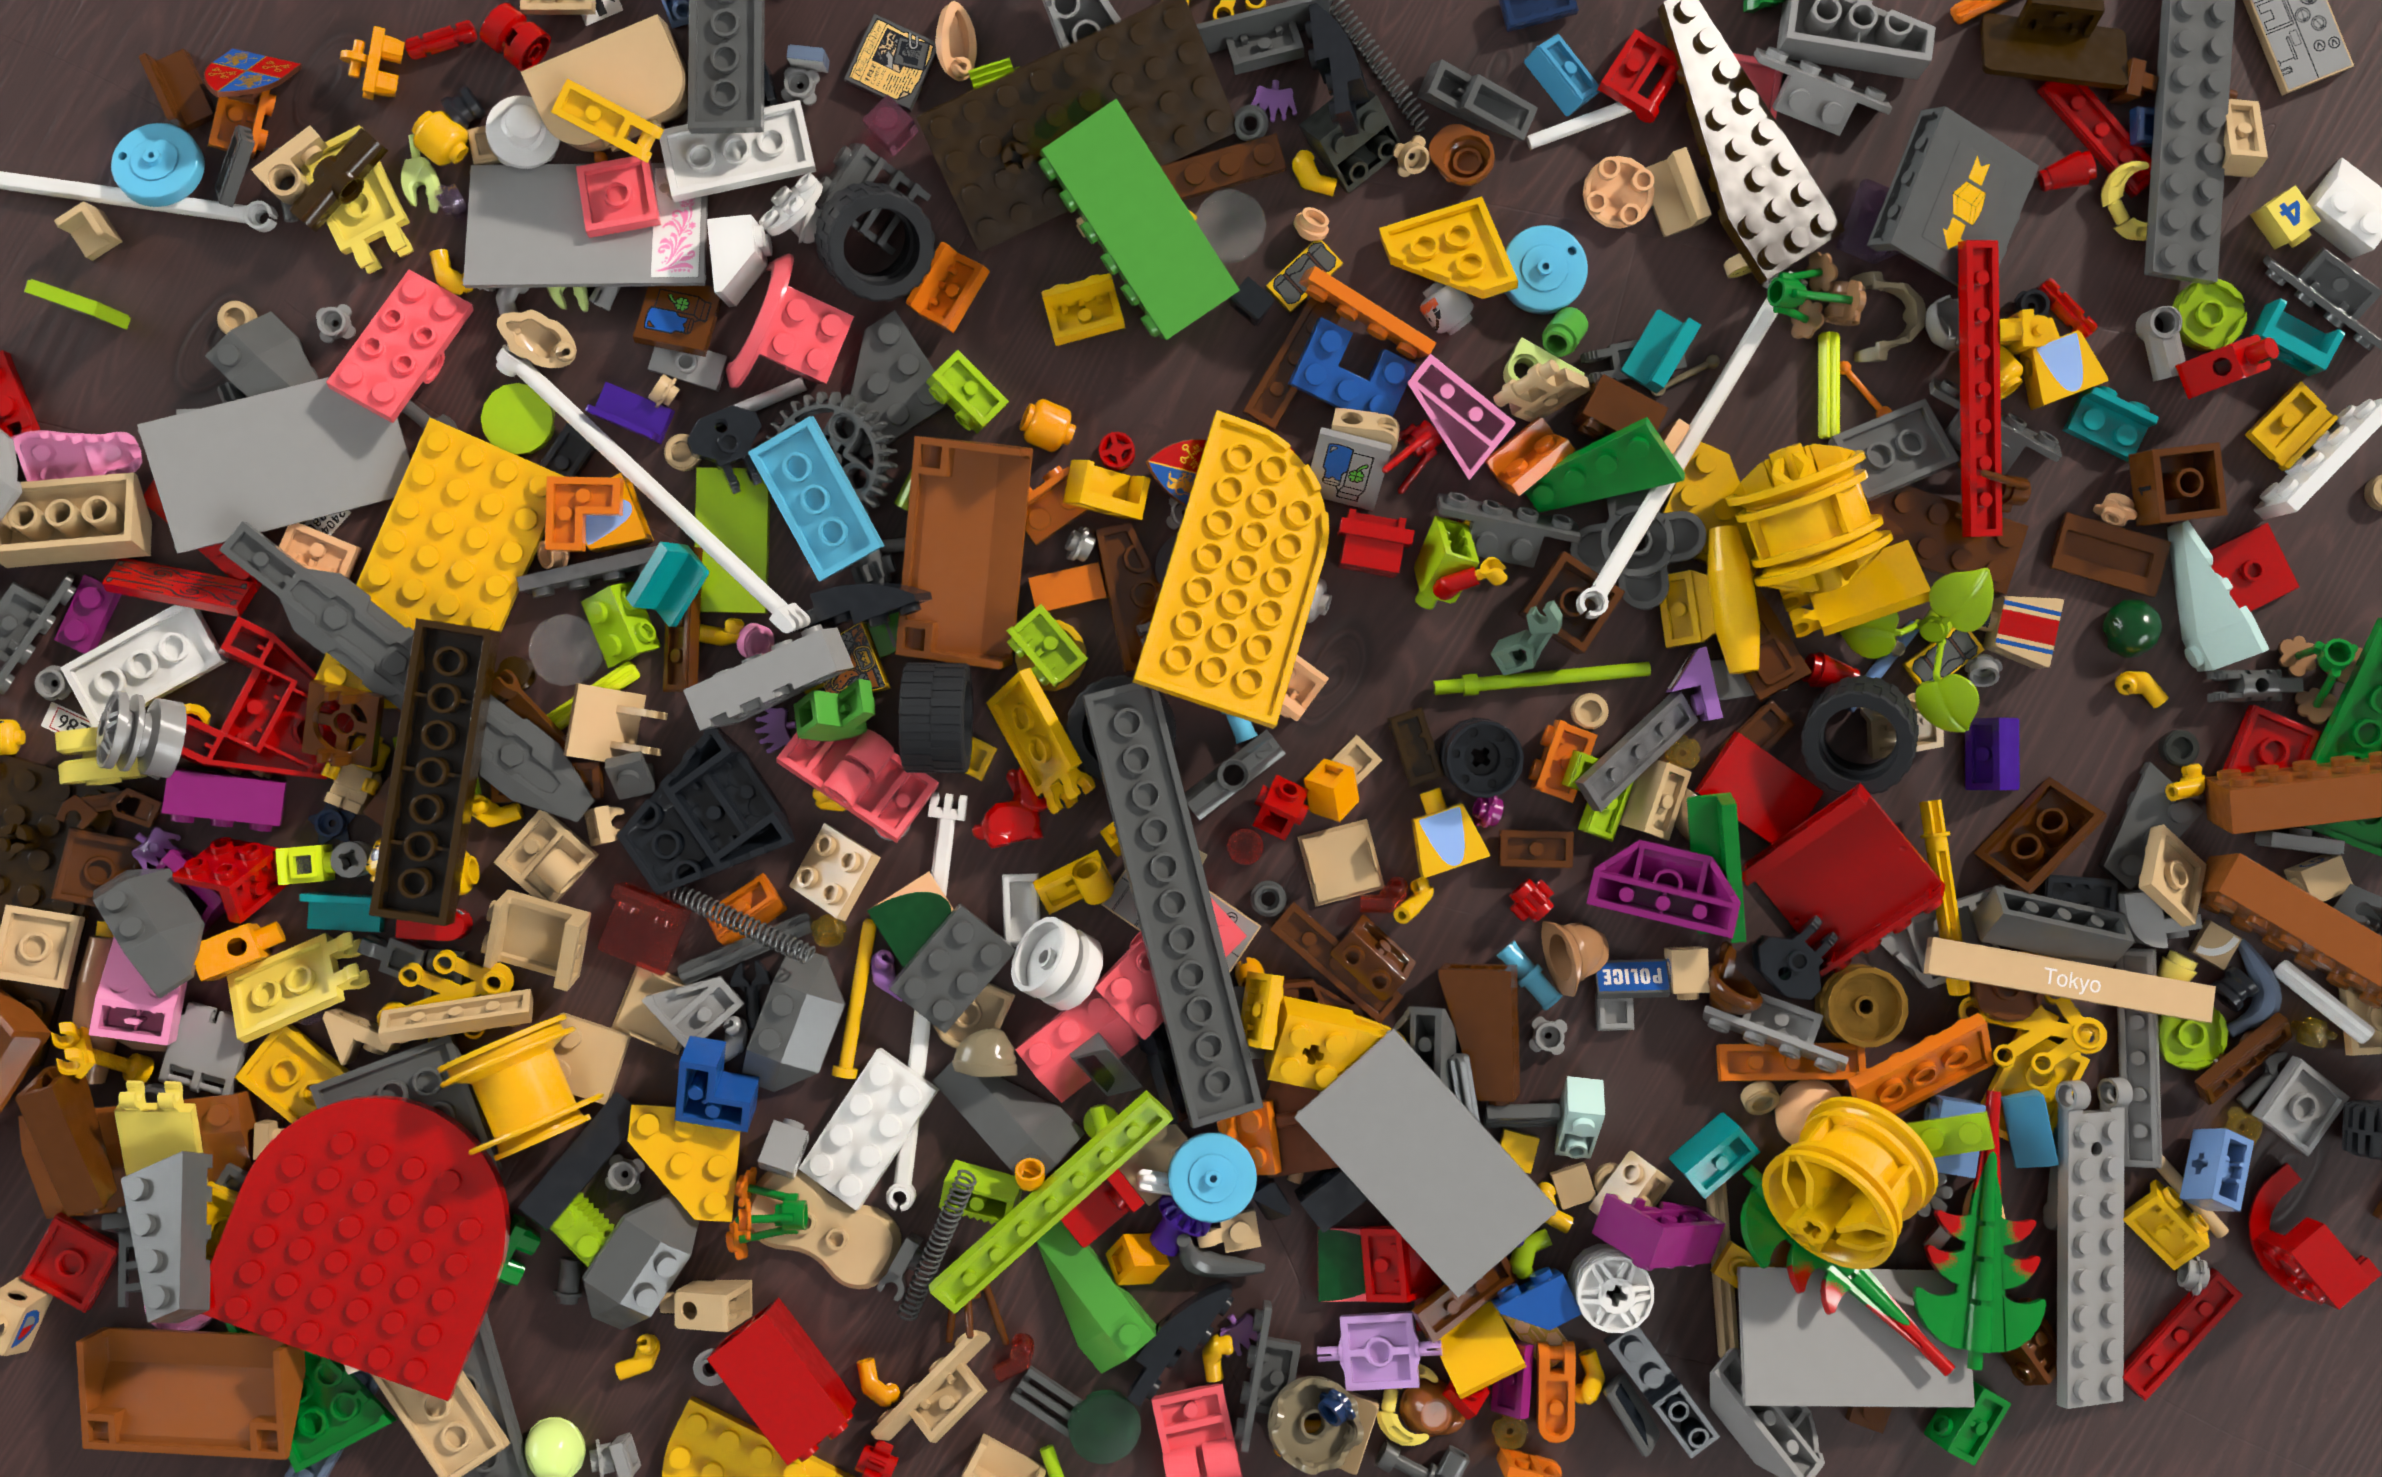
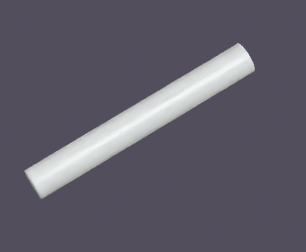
[1526,102,1632,150]
[715,377,808,428]

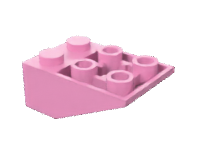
[88,937,187,1045]

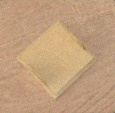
[1297,819,1385,907]
[611,961,692,1055]

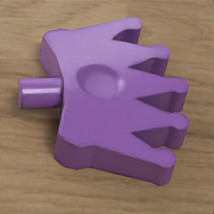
[1251,80,1297,122]
[755,707,797,753]
[131,826,181,869]
[1219,1313,1257,1357]

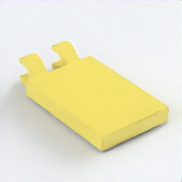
[300,125,414,274]
[227,932,371,1043]
[114,1081,208,1182]

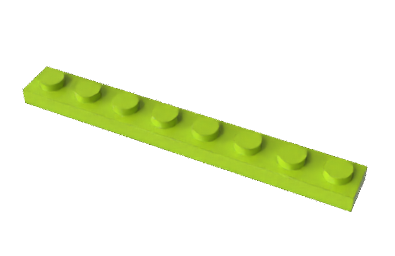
[928,1090,1173,1314]

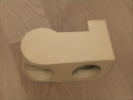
[1331,407,1400,455]

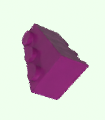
[162,766,288,832]
[1592,1193,1726,1271]

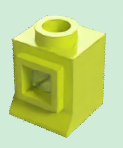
[275,844,336,885]

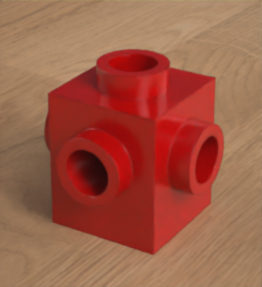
[1252,774,1309,841]

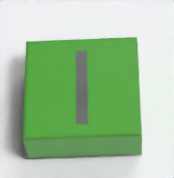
[867,612,899,658]

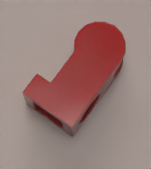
[395,908,473,941]

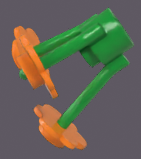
[726,1167,808,1260]

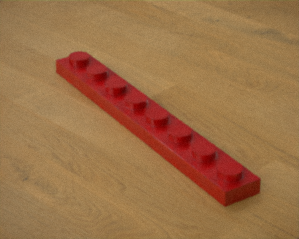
[1958,240,2003,537]

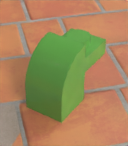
[794,679,876,741]

